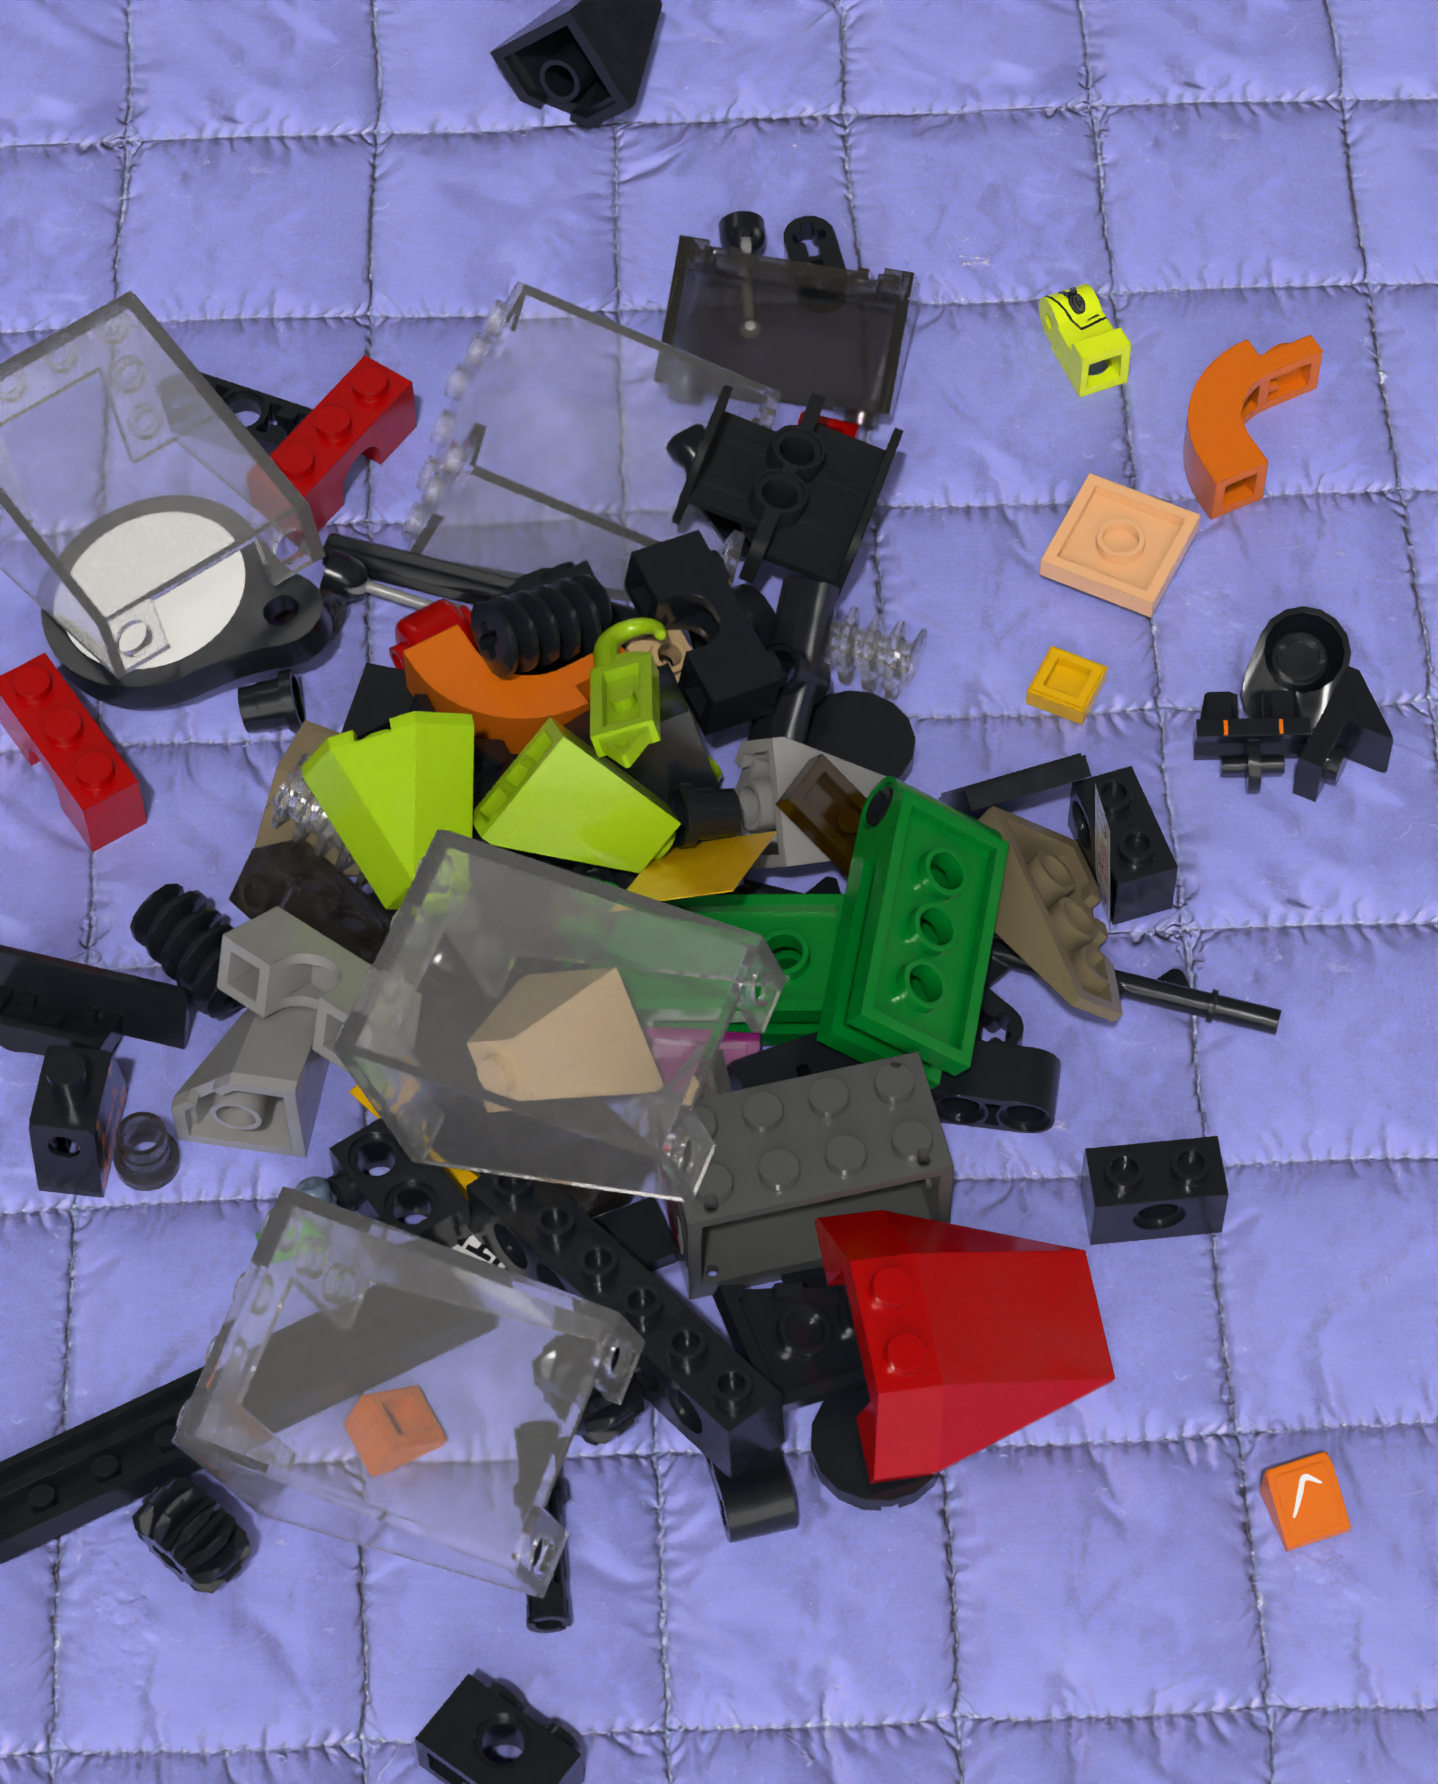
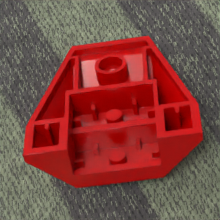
[814,1210,1115,1484]

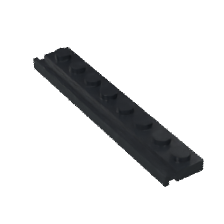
[0,1251,495,1564]

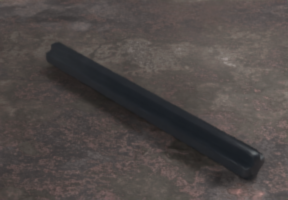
[322,533,640,622]

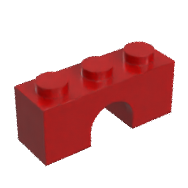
[254,355,417,543]
[0,652,147,852]

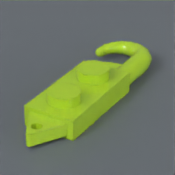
[590,617,667,768]

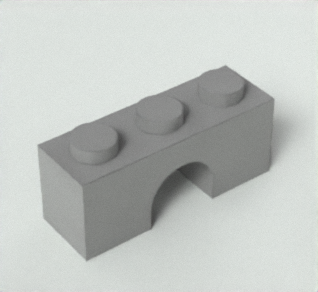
[217,906,422,1081]

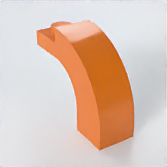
[1183,335,1323,520]
[403,624,626,754]

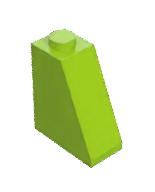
[473,717,681,873]

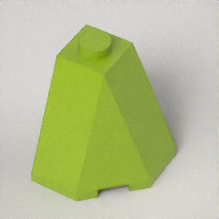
[301,711,474,916]

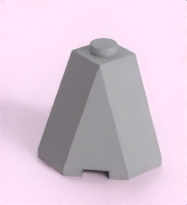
[722,737,887,869]
[171,1006,329,1158]

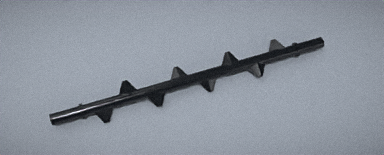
[744,876,1282,1035]

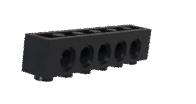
[466,1151,785,1481]

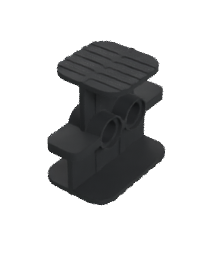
[672,385,903,599]

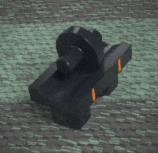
[1193,690,1311,792]

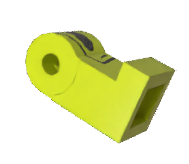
[1039,283,1131,398]

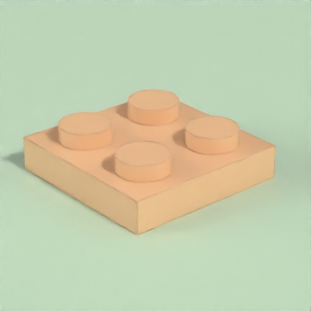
[1039,473,1201,617]

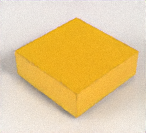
[1026,645,1108,725]

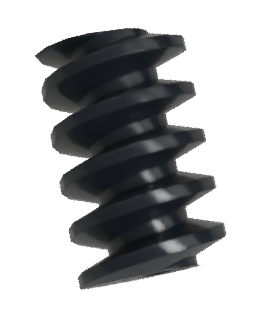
[470,574,612,678]
[130,883,243,1018]

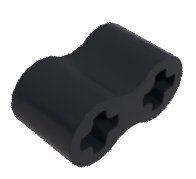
[705,1447,798,1543]

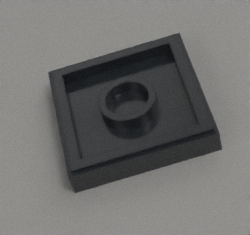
[938,753,1091,813]

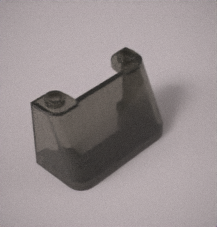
[655,235,921,428]

